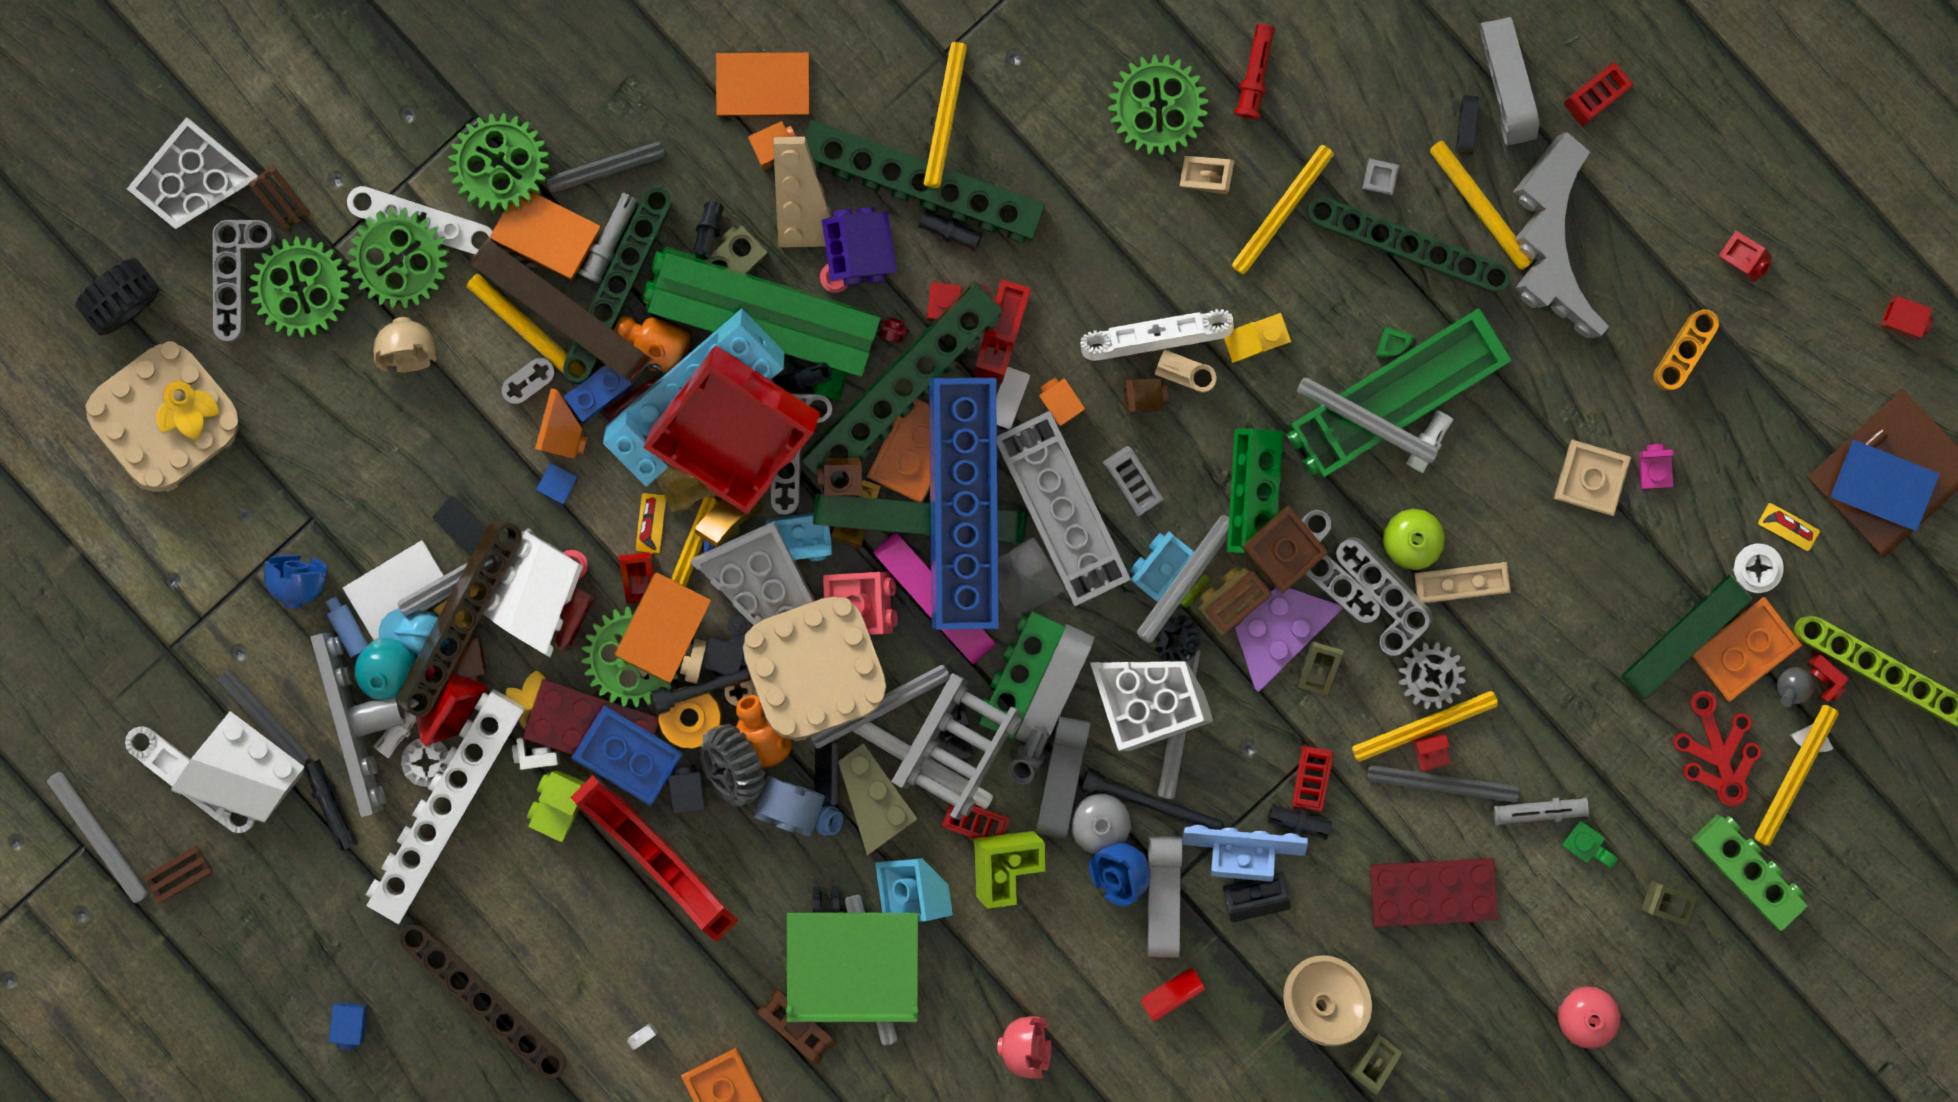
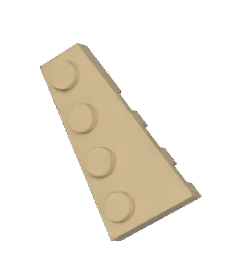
[773,137,832,247]

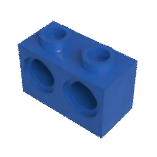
[564,364,634,423]

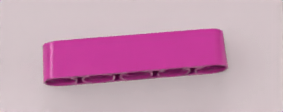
[873,532,996,665]

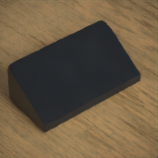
[432,495,487,556]
[815,742,839,805]
[1223,872,1291,922]

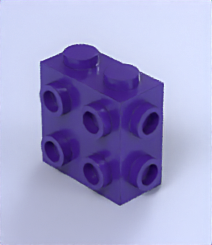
[822,207,897,286]

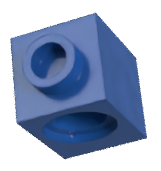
[329,1002,368,1050]

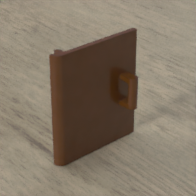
[1807,389,1958,559]

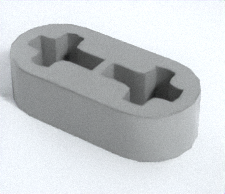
[502,358,556,405]

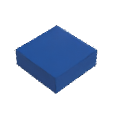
[536,463,579,505]

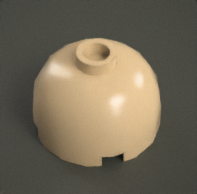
[373,317,437,372]

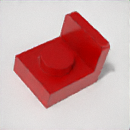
[1718,231,1772,283]
[927,282,961,322]
[1807,653,1848,702]
[1413,733,1451,771]

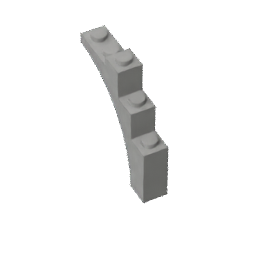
[1513,132,1609,338]

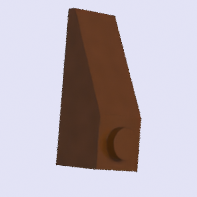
[1123,379,1169,415]

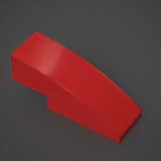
[973,279,1031,384]

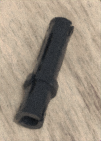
[304,759,358,852]

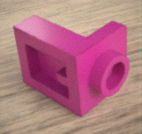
[1638,444,1674,489]

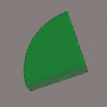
[1375,326,1415,358]

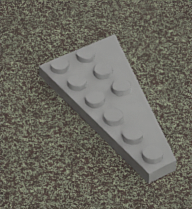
[690,521,815,626]

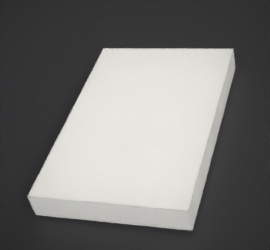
[343,540,453,640]

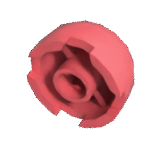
[1558,986,1621,1049]
[997,1016,1052,1079]

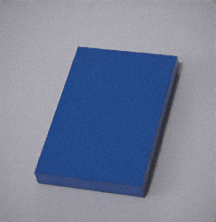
[1830,440,1940,531]
[571,705,684,806]

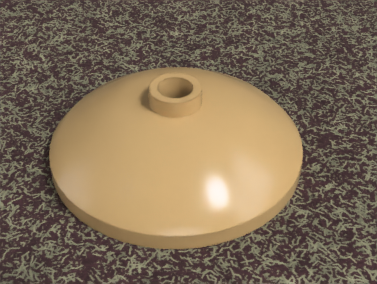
[1283,955,1372,1047]

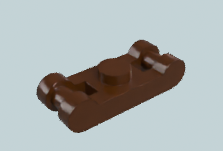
[757,988,837,1065]

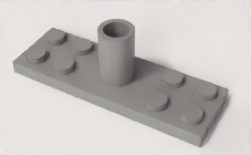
[310,632,406,817]

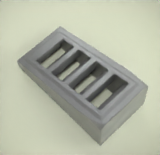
[1102,446,1164,517]

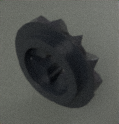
[1155,615,1201,662]

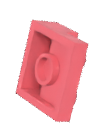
[823,571,898,635]

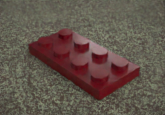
[522,679,659,755]
[1370,858,1498,927]

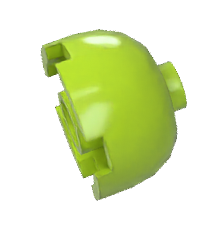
[1383,509,1445,570]

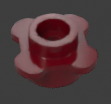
[878,317,910,343]

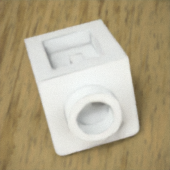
[512,737,560,770]

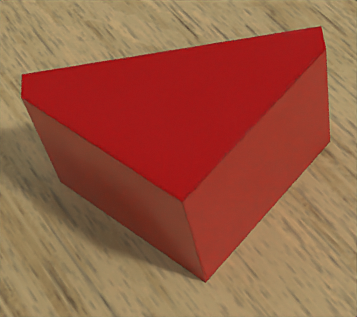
[619,553,655,604]

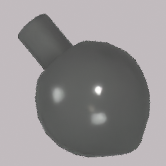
[1777,667,1815,707]

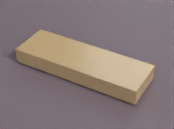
[1414,562,1511,603]

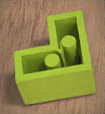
[527,769,585,842]
[974,831,1045,909]

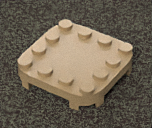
[86,341,239,492]
[743,597,886,741]

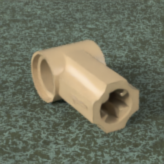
[1155,349,1217,393]

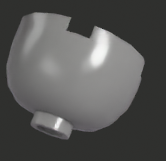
[1070,793,1131,854]

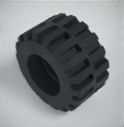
[75,258,160,336]

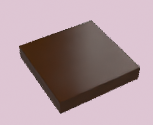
[1241,506,1329,594]

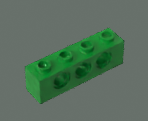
[1227,429,1283,553]
[976,611,1065,739]

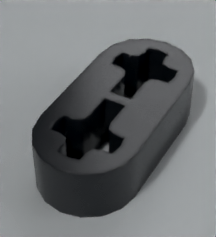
[1456,95,1479,155]

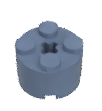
[753,776,825,837]

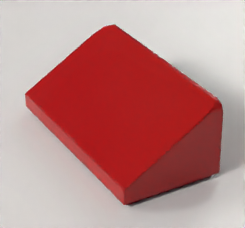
[1141,968,1205,1021]

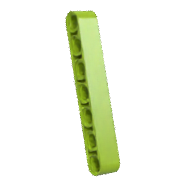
[1794,616,1958,729]

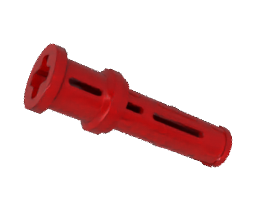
[1233,24,1276,120]

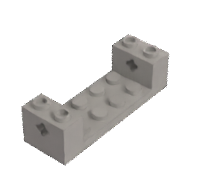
[997,411,1131,606]

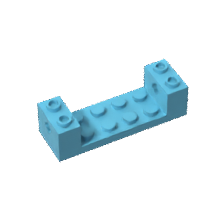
[603,308,784,486]

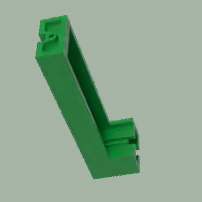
[642,245,880,377]
[1286,308,1512,479]

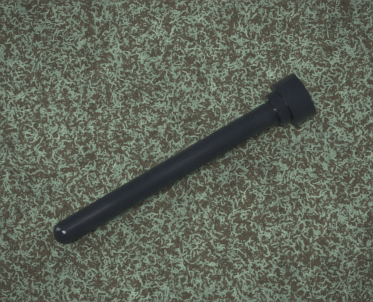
[651,668,752,715]
[1080,767,1224,830]

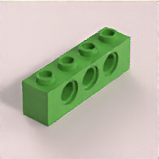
[1691,815,1808,931]

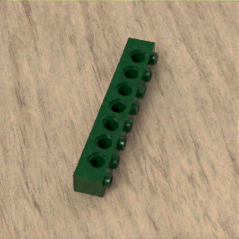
[805,119,1045,244]
[802,281,1003,483]

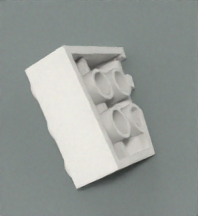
[127,117,258,229]
[483,531,583,657]
[1090,661,1214,752]
[171,711,305,823]

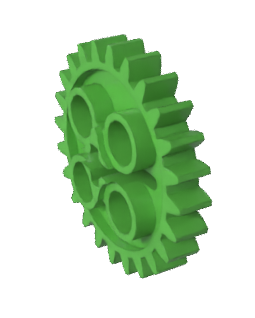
[1108,54,1208,156]
[448,113,550,214]
[348,207,450,308]
[249,237,351,338]
[582,606,682,707]

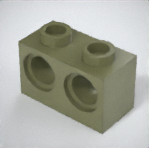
[700,226,769,274]

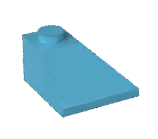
[875,858,953,922]

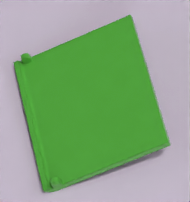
[786,913,919,1022]

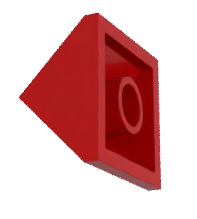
[416,672,488,746]

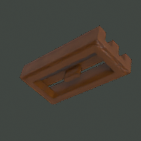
[249,165,311,231]
[1205,571,1273,634]
[142,845,213,904]

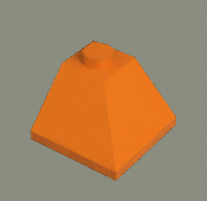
[535,388,588,460]

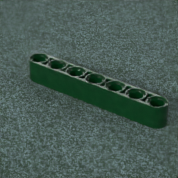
[563,187,671,385]
[1306,197,1511,293]
[813,493,1027,543]

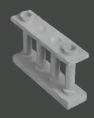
[891,673,1021,819]

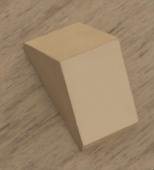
[1179,156,1234,195]

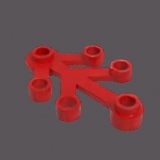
[1673,691,1761,807]

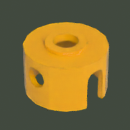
[659,686,722,748]

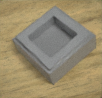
[1362,158,1399,196]

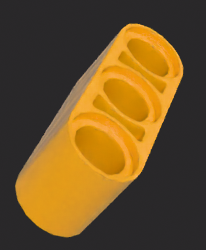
[1654,310,1719,391]

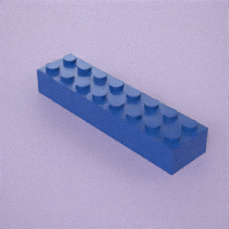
[929,378,999,630]

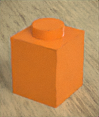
[1038,377,1085,427]

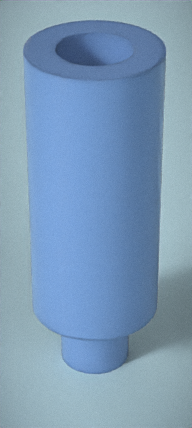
[326,596,369,658]

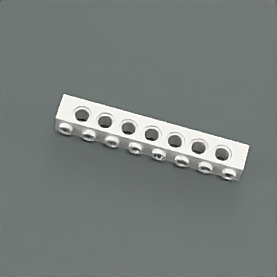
[366,689,525,924]

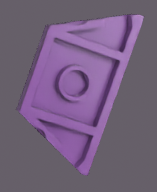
[1235,587,1343,692]

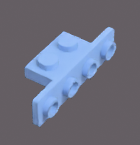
[1182,825,1308,882]

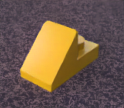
[1224,313,1291,363]

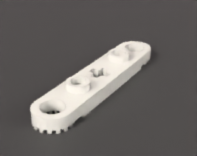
[347,186,496,255]
[1080,309,1234,361]
[125,726,256,833]

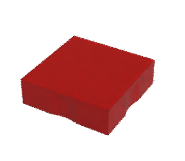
[643,345,820,514]

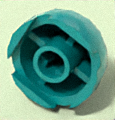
[354,638,416,700]

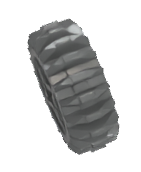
[698,724,766,807]

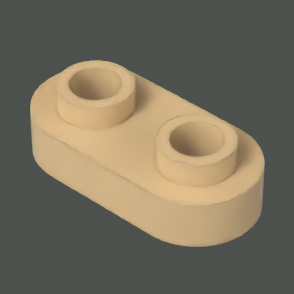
[680,638,707,684]

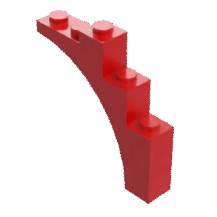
[570,775,739,942]

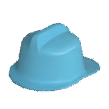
[378,609,449,658]

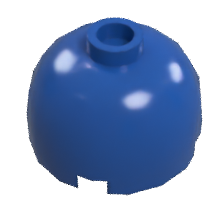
[264,555,327,609]
[1089,843,1151,907]

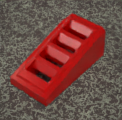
[1564,61,1634,126]
[1291,745,1334,811]
[941,804,1010,838]

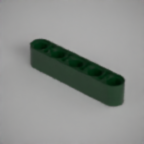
[1621,574,1752,700]

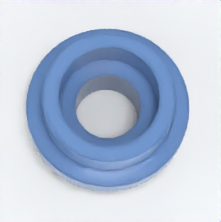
[815,805,843,836]

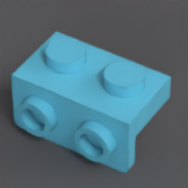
[766,513,832,562]
[1129,531,1194,602]

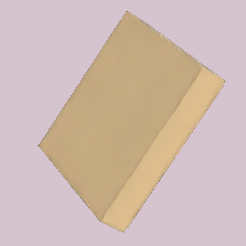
[1553,440,1631,516]

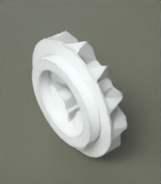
[1733,544,1784,593]
[401,738,449,787]

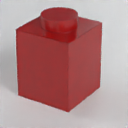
[1880,296,1933,339]

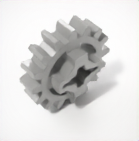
[1398,642,1466,709]

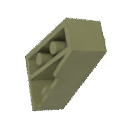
[838,742,918,855]

